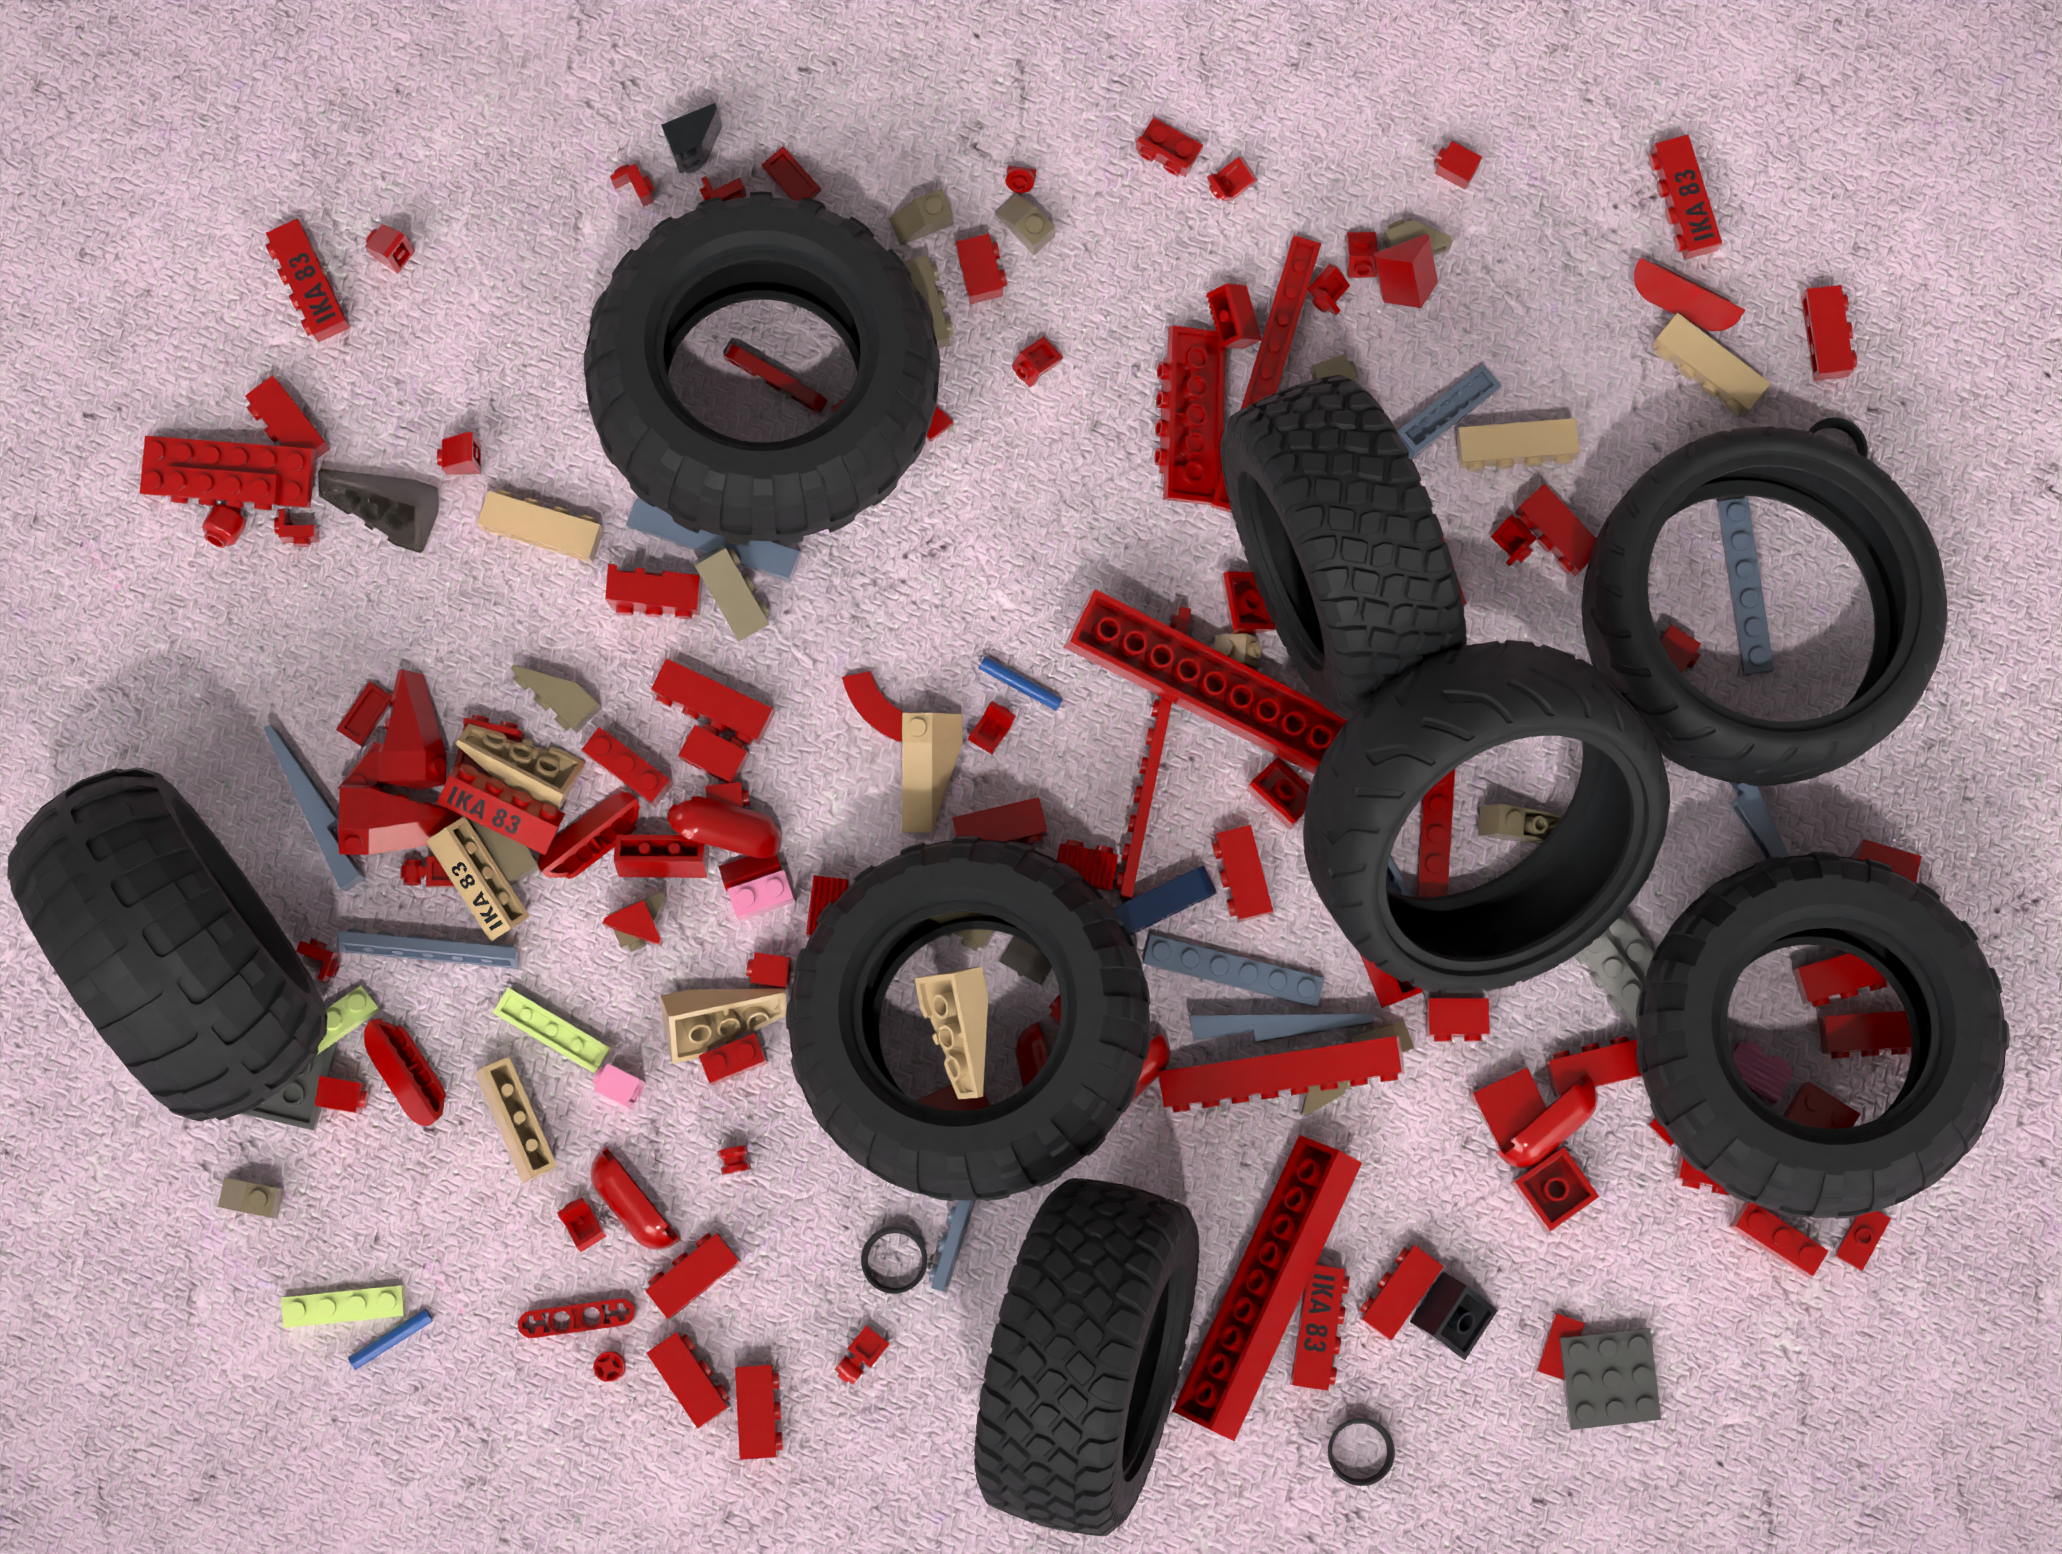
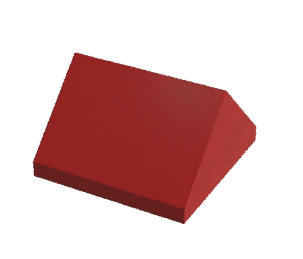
[1373,234,1438,308]
[1221,571,1276,635]
[1247,757,1310,830]

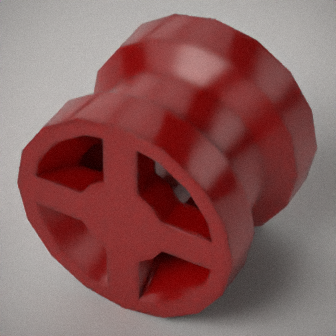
[718,1145,751,1175]
[593,1351,626,1382]

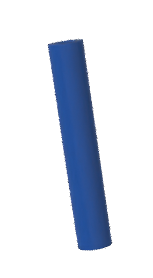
[979,656,1063,711]
[348,1308,433,1370]

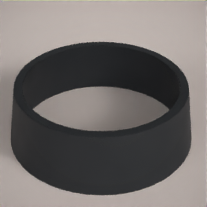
[1809,417,1868,458]
[861,1227,928,1294]
[1328,1418,1395,1486]

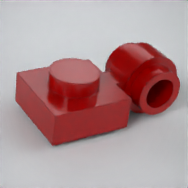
[400,856,456,888]
[834,1325,889,1385]

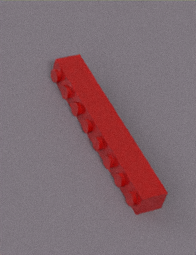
[1159,1036,1405,1113]

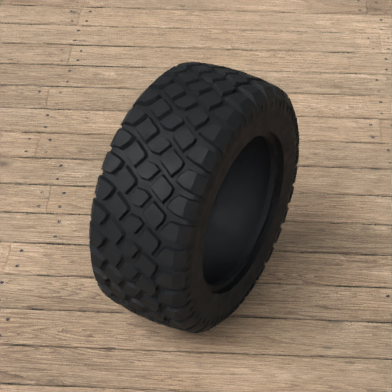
[1220,375,1467,720]
[974,1178,1199,1536]

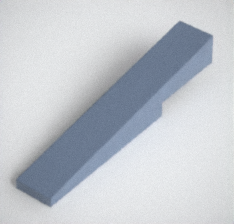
[1397,364,1502,460]
[626,498,801,583]
[264,724,366,891]
[1729,782,1789,859]
[1189,1014,1374,1043]

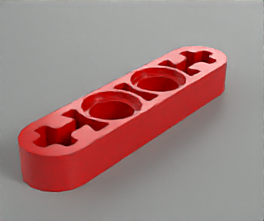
[723,344,828,414]
[518,1298,636,1338]

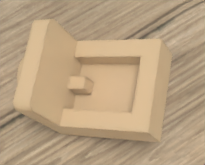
[1214,634,1262,667]

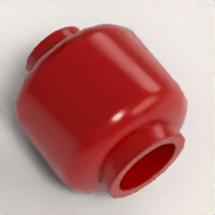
[202,504,246,548]

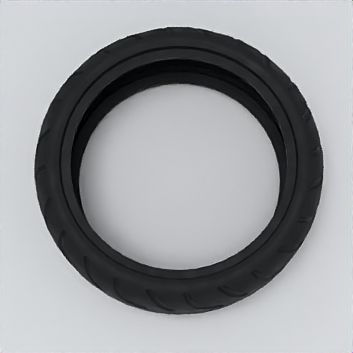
[1581,426,1948,786]
[1303,640,1670,993]

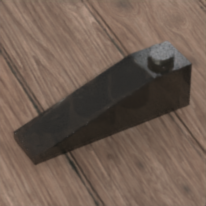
[318,468,439,553]

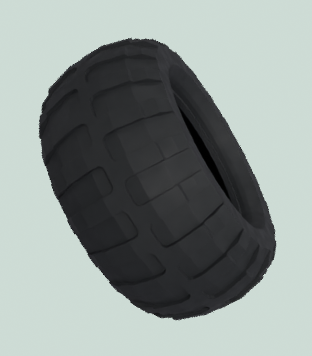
[584,191,940,546]
[7,767,328,1121]
[786,836,1150,1201]
[1636,851,2010,1219]

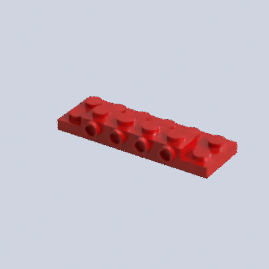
[1154,325,1226,505]
[140,436,316,511]

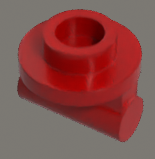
[1005,165,1037,193]

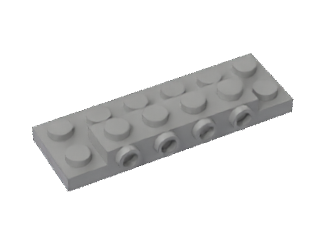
[1574,912,1654,1032]

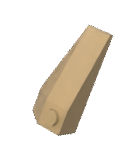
[902,713,963,832]
[456,724,586,811]
[914,966,988,1099]
[660,989,786,1064]

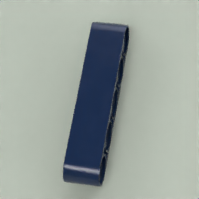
[1114,866,1218,936]

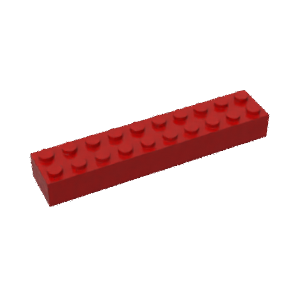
[1064,589,1348,774]
[1172,1135,1362,1441]

